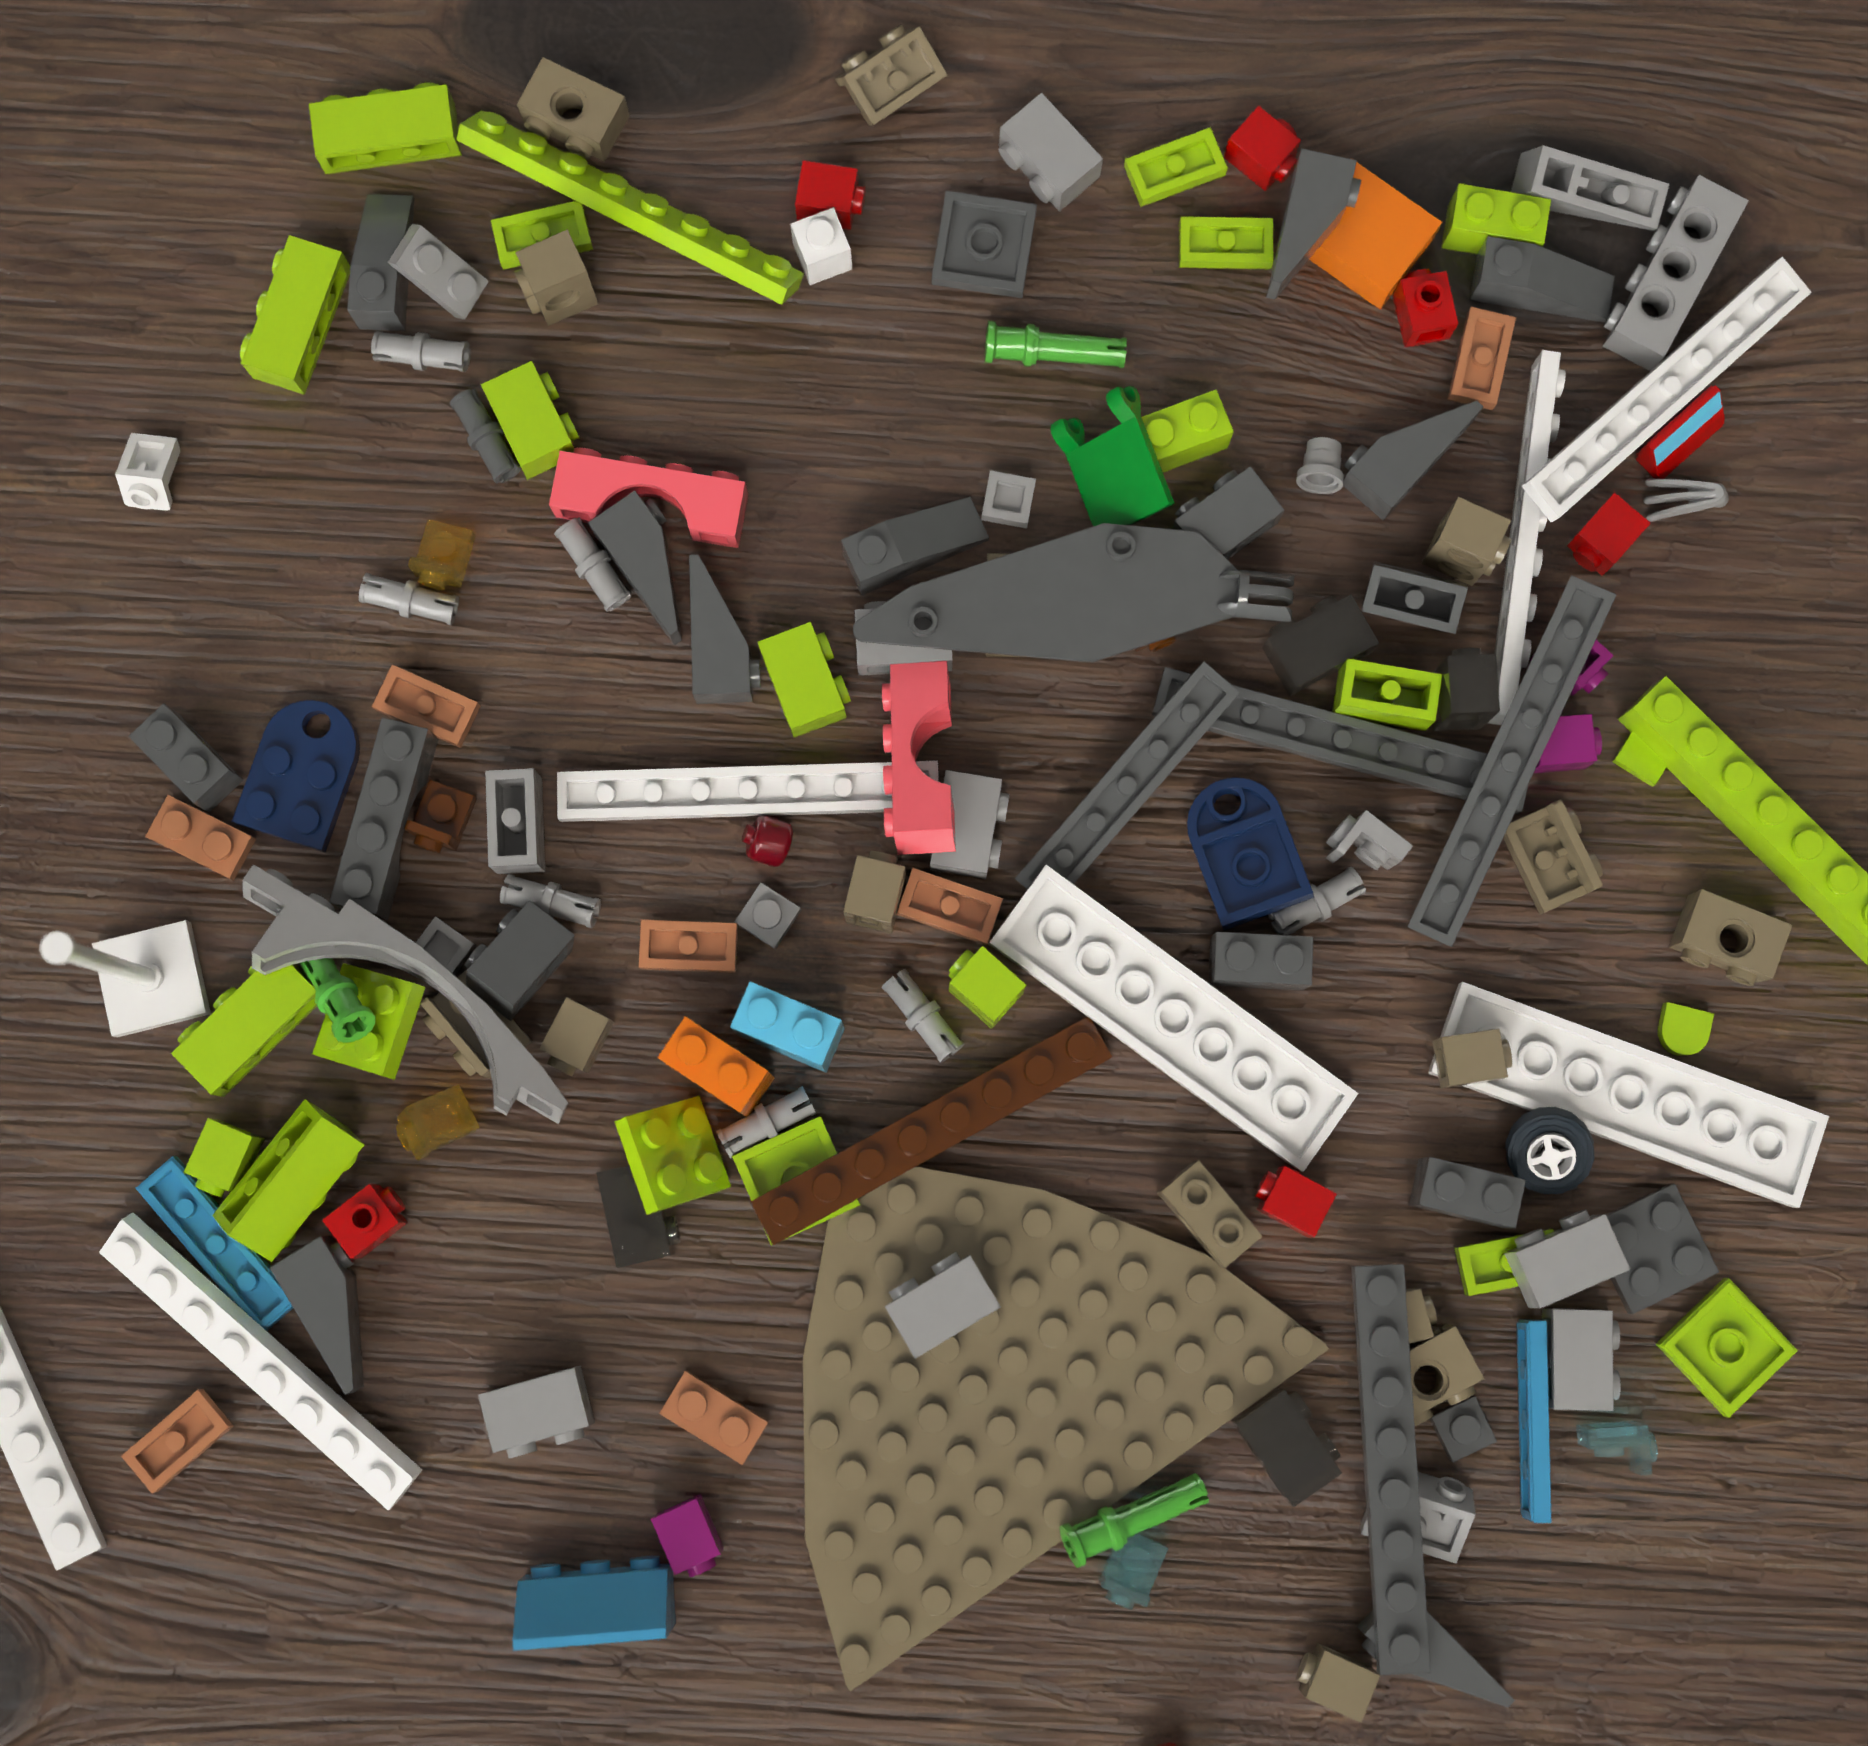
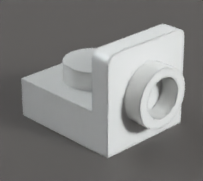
[115,433,181,511]

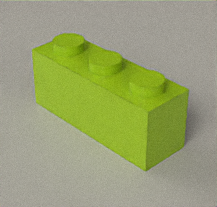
[309,82,461,174]
[240,235,351,395]
[171,964,317,1097]
[212,1099,364,1262]

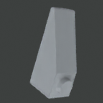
[1511,145,1669,231]

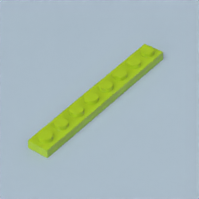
[456,110,804,305]

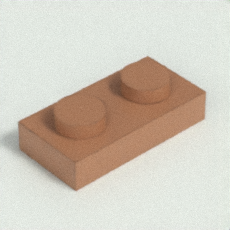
[1447,307,1516,410]
[372,665,481,748]
[145,795,256,881]
[897,868,1003,945]
[639,920,738,973]
[659,1370,769,1465]
[121,1389,234,1494]

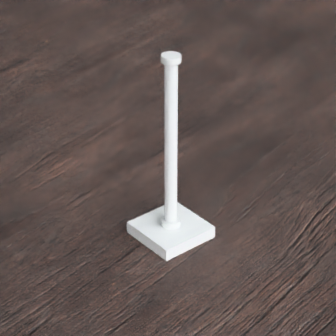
[41,920,211,1037]

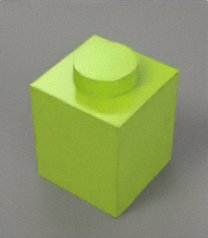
[183,1118,265,1197]

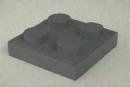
[931,191,1037,298]
[1606,1184,1719,1314]

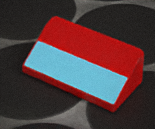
[1636,385,1725,479]

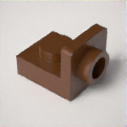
[404,780,477,854]

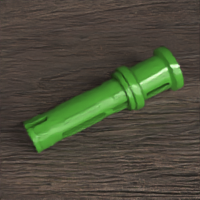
[984,320,1127,368]
[300,958,375,1043]
[1059,1473,1209,1568]

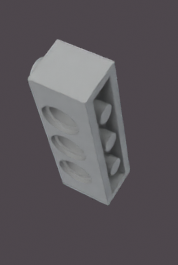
[1603,175,1749,371]

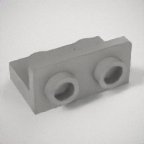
[1325,810,1413,871]
[1361,1472,1476,1563]

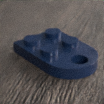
[232,700,360,853]
[1187,778,1314,931]

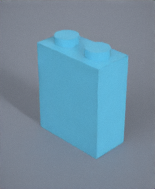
[730,982,845,1073]

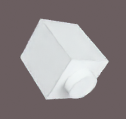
[790,207,852,285]

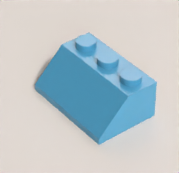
[513,1556,676,1651]

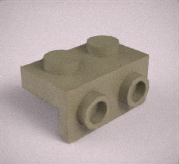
[1503,799,1603,915]

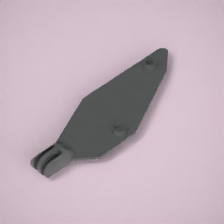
[853,523,1295,663]

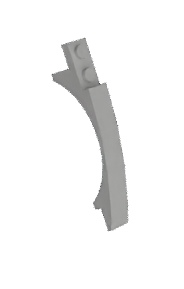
[242,865,568,1124]

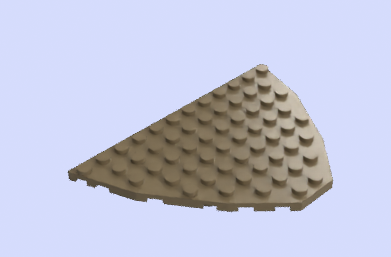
[803,1167,1329,1692]

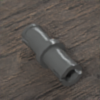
[450,389,521,484]

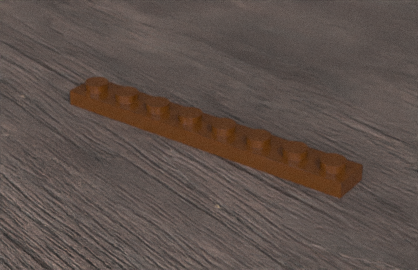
[750,1017,1113,1246]

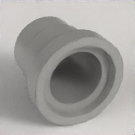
[1296,437,1344,494]

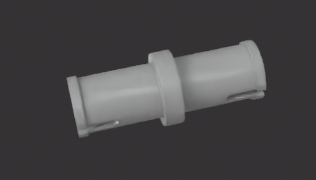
[371,331,471,372]
[554,517,632,612]
[359,573,459,626]
[1268,867,1366,936]
[500,874,601,929]
[882,969,965,1063]
[716,1086,816,1158]

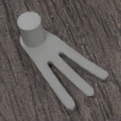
[1643,478,1729,522]

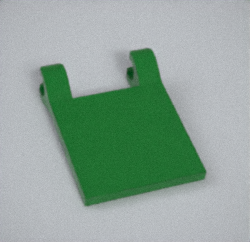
[1050,386,1174,526]

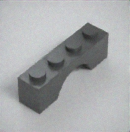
[329,718,439,921]

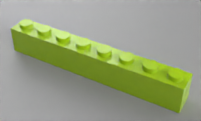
[1618,676,1868,966]

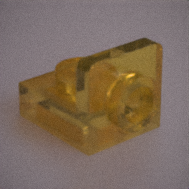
[408,519,476,590]
[396,1084,479,1161]

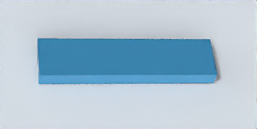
[135,1156,293,1331]
[1517,1319,1551,1523]

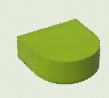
[1657,1002,1714,1056]

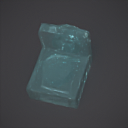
[1576,1420,1657,1476]
[1098,1533,1168,1610]

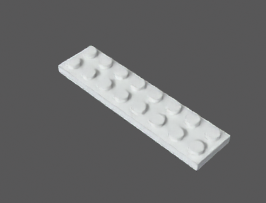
[988,865,1359,1172]
[1428,982,1829,1208]

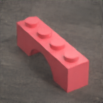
[549,448,748,548]
[882,661,956,855]

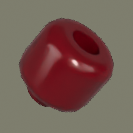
[742,815,793,867]

